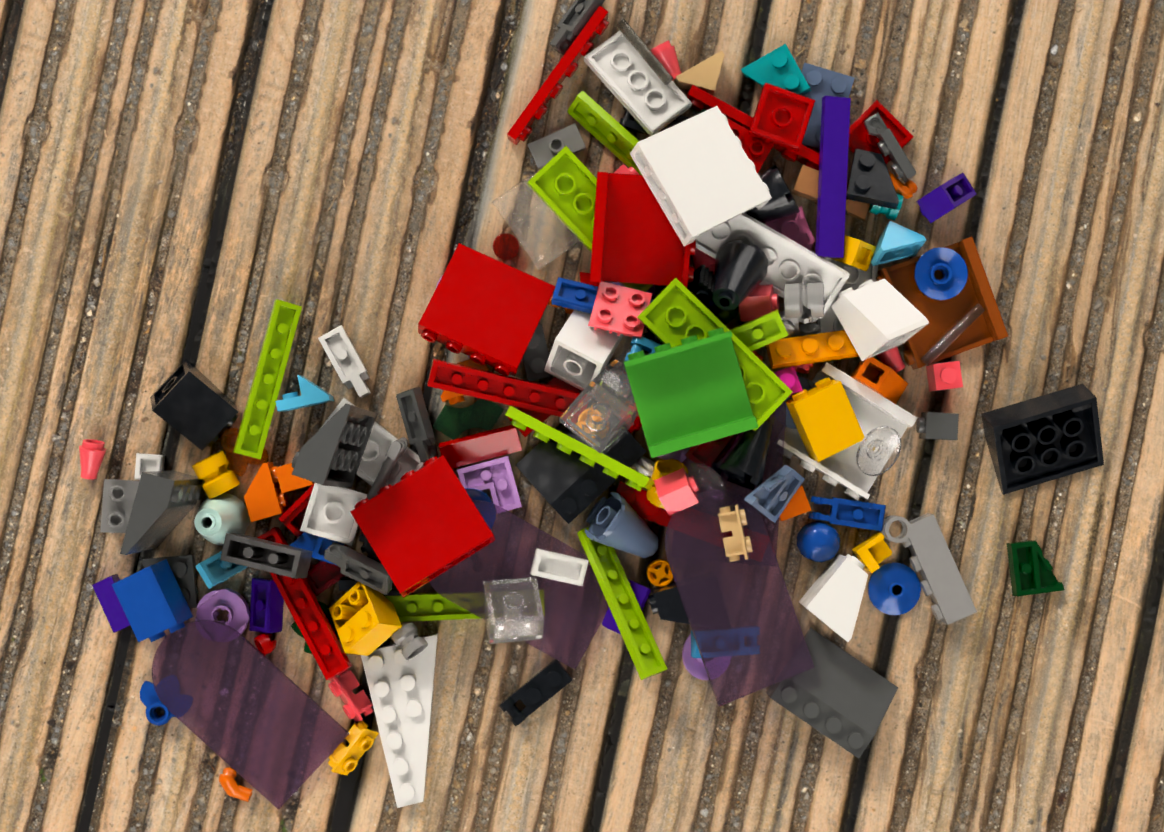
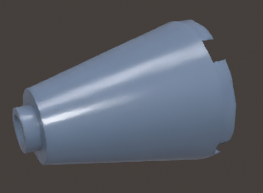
[585,492,658,558]

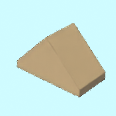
[675,51,725,95]

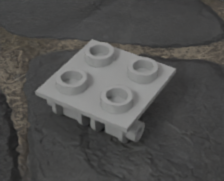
[100,479,140,533]

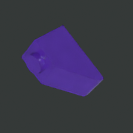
[916,173,977,224]

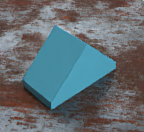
[871,221,926,266]

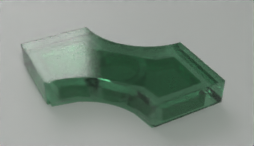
[432,398,504,439]

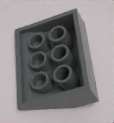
[292,404,378,488]
[120,470,204,555]
[766,627,898,758]

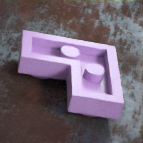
[457,456,522,514]

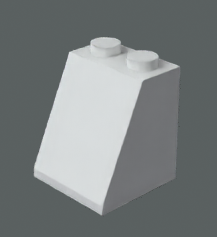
[831,278,929,361]
[544,310,623,395]
[799,554,868,642]

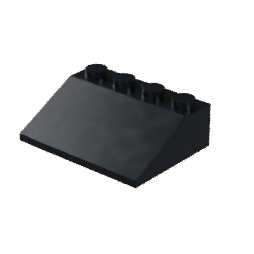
[981,384,1104,495]
[516,394,647,524]

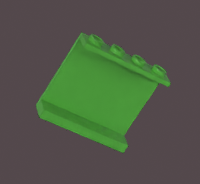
[623,327,759,458]

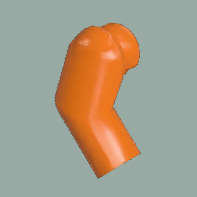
[888,170,918,199]
[219,767,253,802]

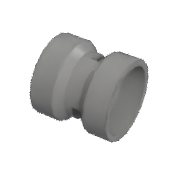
[391,622,428,660]

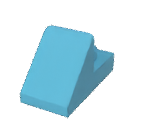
[275,375,334,412]
[195,551,247,589]

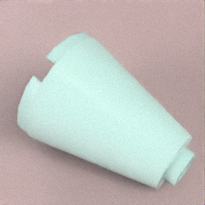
[194,493,250,546]

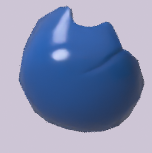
[797,521,840,563]

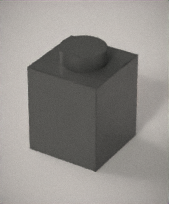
[916,412,959,440]

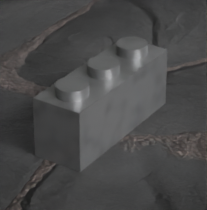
[220,533,313,578]

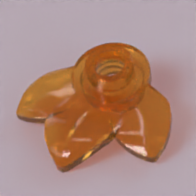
[220,428,269,477]

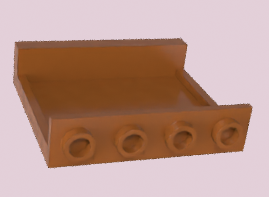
[876,237,1008,370]

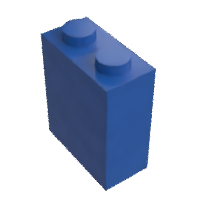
[111,559,193,643]

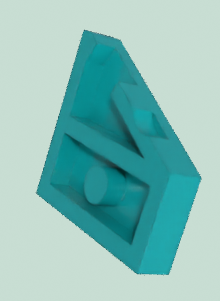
[741,43,811,96]

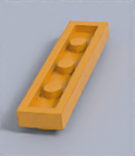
[766,330,859,369]

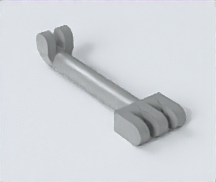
[367,437,408,500]

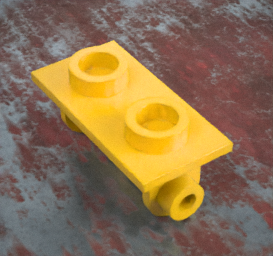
[328,720,379,775]

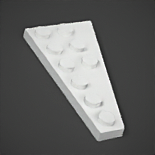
[361,633,438,808]

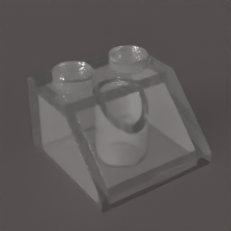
[483,577,545,644]

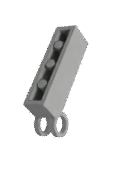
[880,513,977,625]

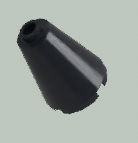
[744,164,800,223]
[713,240,768,311]
[710,418,773,490]

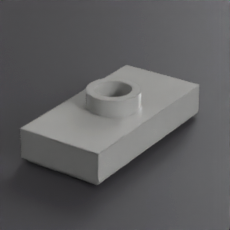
[527,123,586,170]

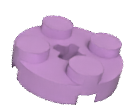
[195,588,250,642]

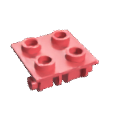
[588,281,652,339]

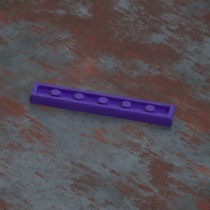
[815,96,851,259]

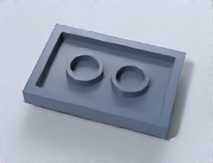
[801,63,855,151]

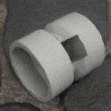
[784,282,824,318]

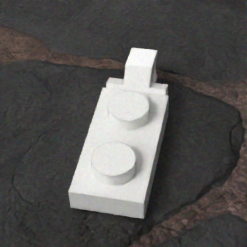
[318,325,371,398]

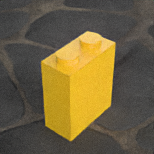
[785,378,865,462]

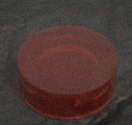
[493,233,519,261]

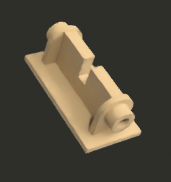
[718,504,753,562]

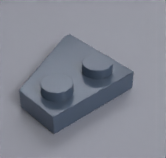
[744,465,805,523]

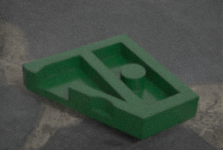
[1007,540,1064,597]

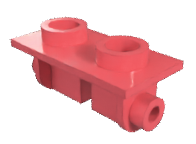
[328,669,374,722]

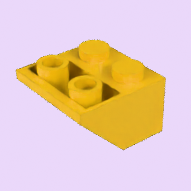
[329,582,402,656]

